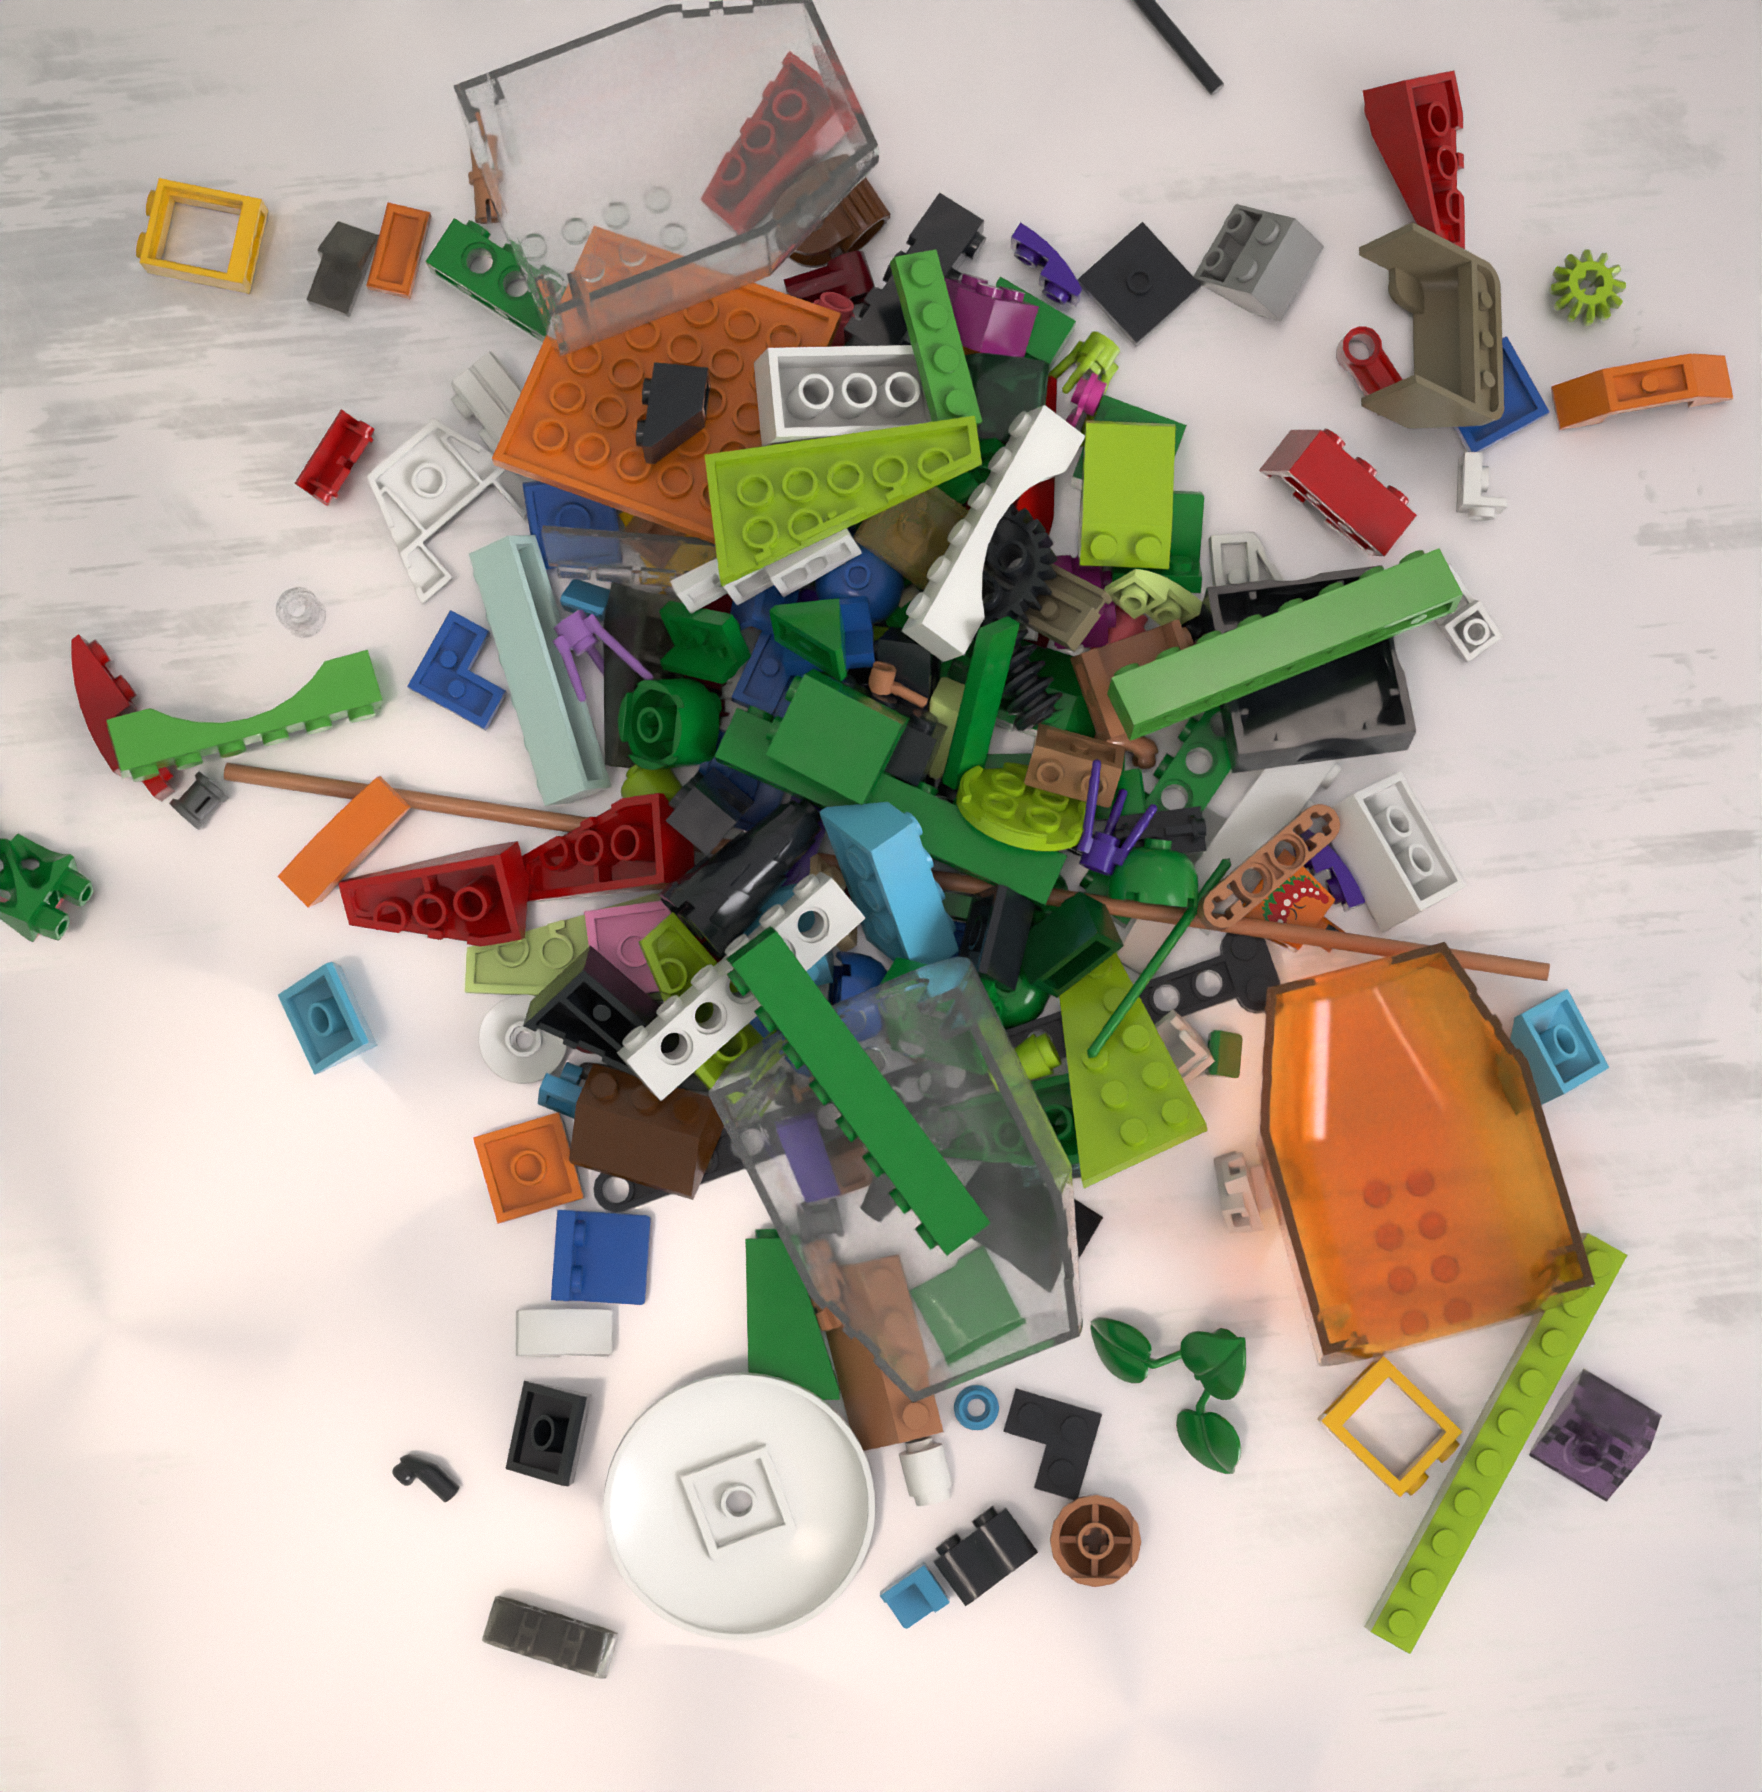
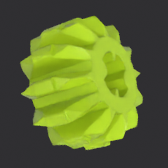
[1549,249,1626,326]

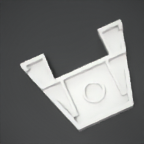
[366,418,535,604]

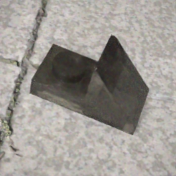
[306,221,379,318]

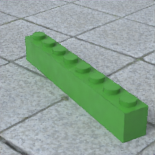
[1107,548,1463,741]

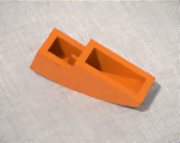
[277,776,411,908]

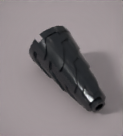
[658,799,822,959]

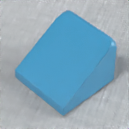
[560,579,614,623]

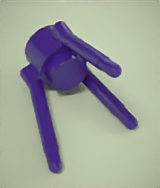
[1077,759,1157,876]

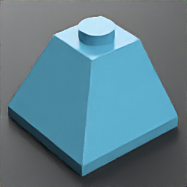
[1503,989,1609,1113]

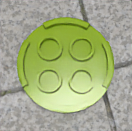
[956,762,1086,851]

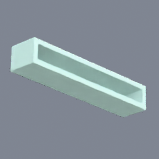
[469,535,612,806]

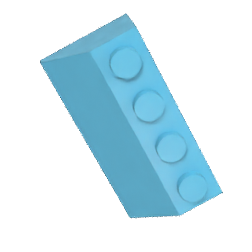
[819,802,959,967]

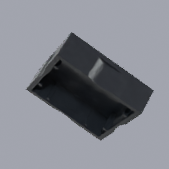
[1201,565,1416,773]

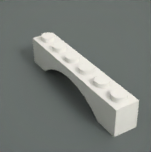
[902,405,1085,662]

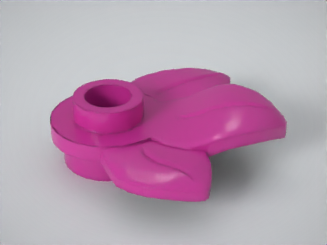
[1065,373,1107,428]

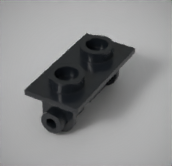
[1114,806,1207,854]

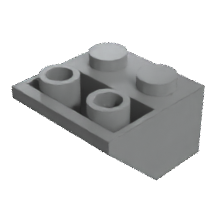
[1193,204,1324,321]

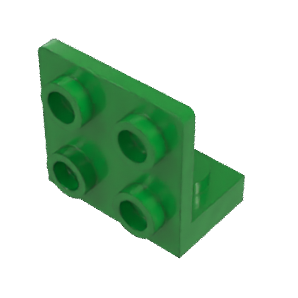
[1110,491,1204,593]

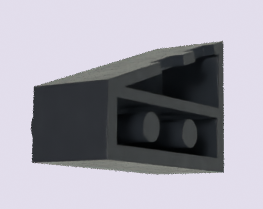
[523,945,680,1078]

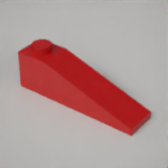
[522,793,695,902]

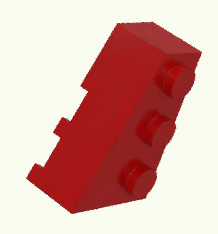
[1259,428,1417,557]

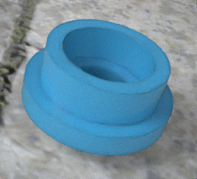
[954,1385,999,1430]

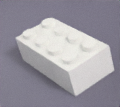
[754,345,932,446]

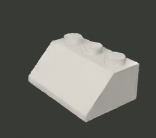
[1318,771,1467,933]

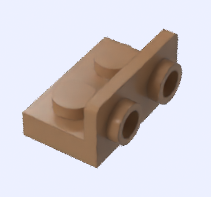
[1024,724,1125,808]

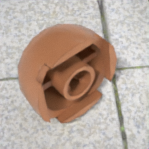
[1050,1494,1141,1587]

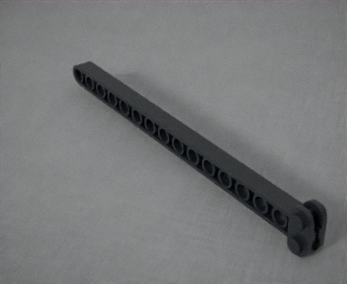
[593,933,1281,1212]

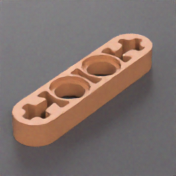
[1197,804,1340,931]

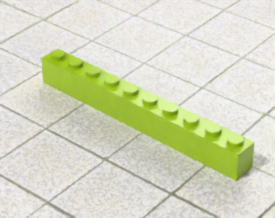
[1364,1233,1628,1654]

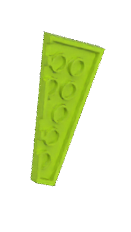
[705,416,982,587]
[1059,953,1208,1188]

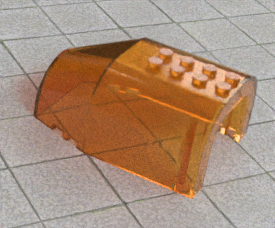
[1256,942,1595,1366]

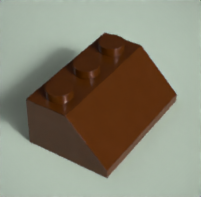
[569,1063,726,1200]

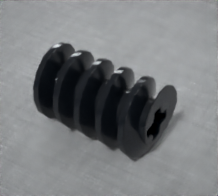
[1001,628,1065,731]

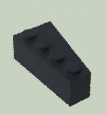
[844,192,986,346]

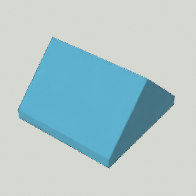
[278,962,378,1075]

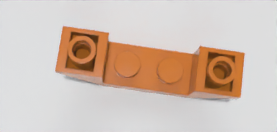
[1551,353,1733,431]

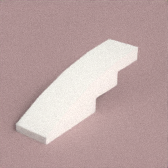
[670,528,862,614]

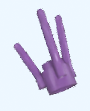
[552,609,653,702]

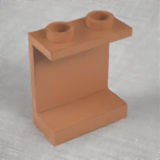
[1070,619,1194,741]

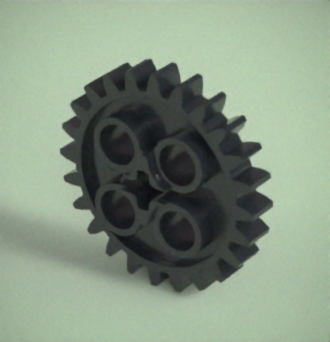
[913,503,1057,641]

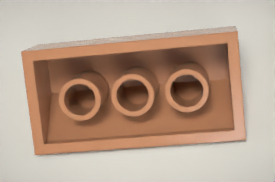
[825,1256,944,1451]

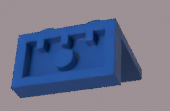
[551,1210,651,1305]

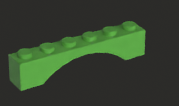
[106,650,383,782]

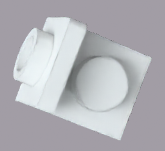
[1456,452,1507,521]

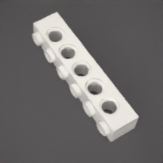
[617,872,865,1101]

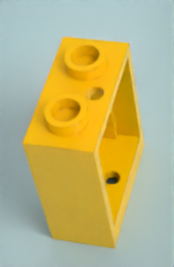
[136,178,269,294]
[1317,1354,1462,1497]

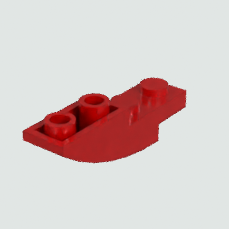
[71,634,176,802]

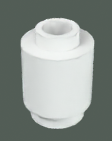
[899,1436,953,1507]

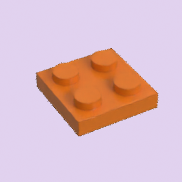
[473,1112,585,1224]

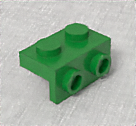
[659,601,751,684]

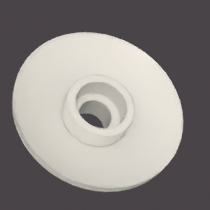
[478,994,567,1084]

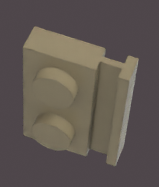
[1015,563,1113,652]

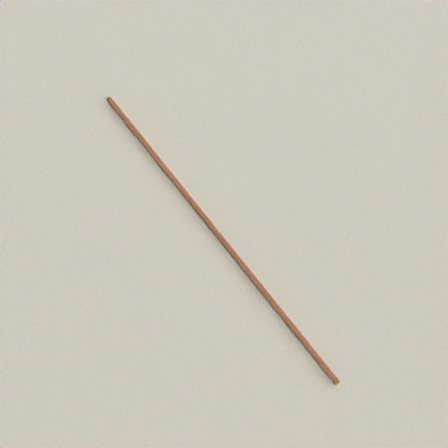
[224,763,1550,981]

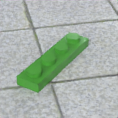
[890,249,982,426]

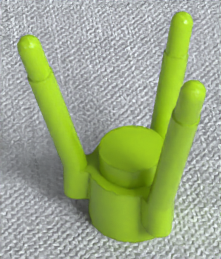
[1045,331,1120,447]

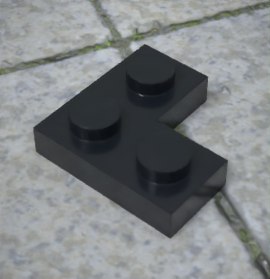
[1003,1388,1102,1500]

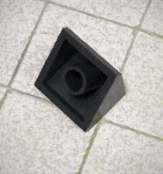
[954,884,1036,991]
[505,1381,592,1487]

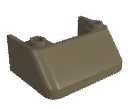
[1359,222,1504,429]

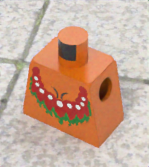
[1242,848,1345,953]

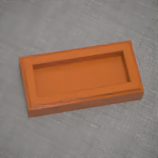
[366,202,432,299]

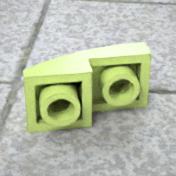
[1104,569,1202,626]

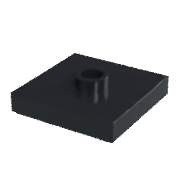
[1078,222,1202,346]

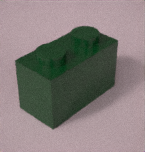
[1022,891,1124,998]

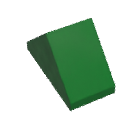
[769,598,847,682]

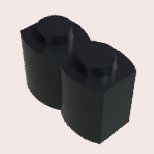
[933,1506,1038,1607]

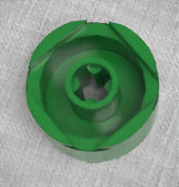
[618,678,721,770]

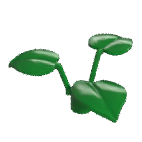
[1090,1317,1246,1474]

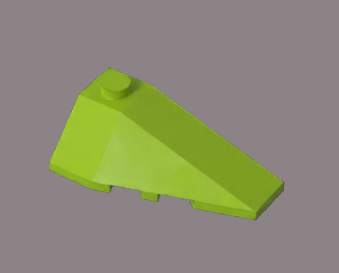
[638,912,786,1108]

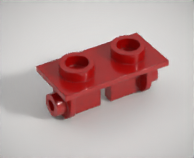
[294,409,375,506]

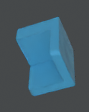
[879,1562,950,1629]

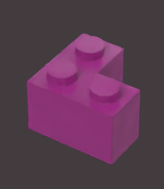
[944,273,1039,358]

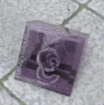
[1529,1368,1662,1502]

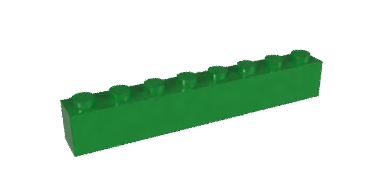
[715,706,1067,909]
[726,926,991,1256]

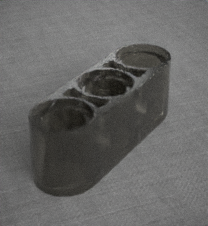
[481,1596,619,1679]

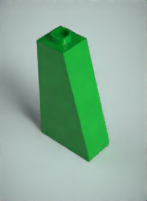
[745,1229,840,1400]

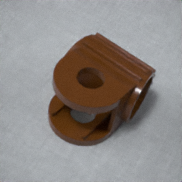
[775,156,891,268]

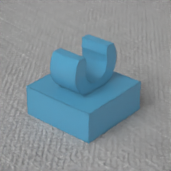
[537,1062,583,1119]

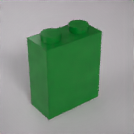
[765,669,910,805]

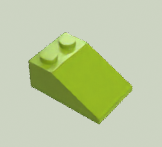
[1077,420,1176,569]

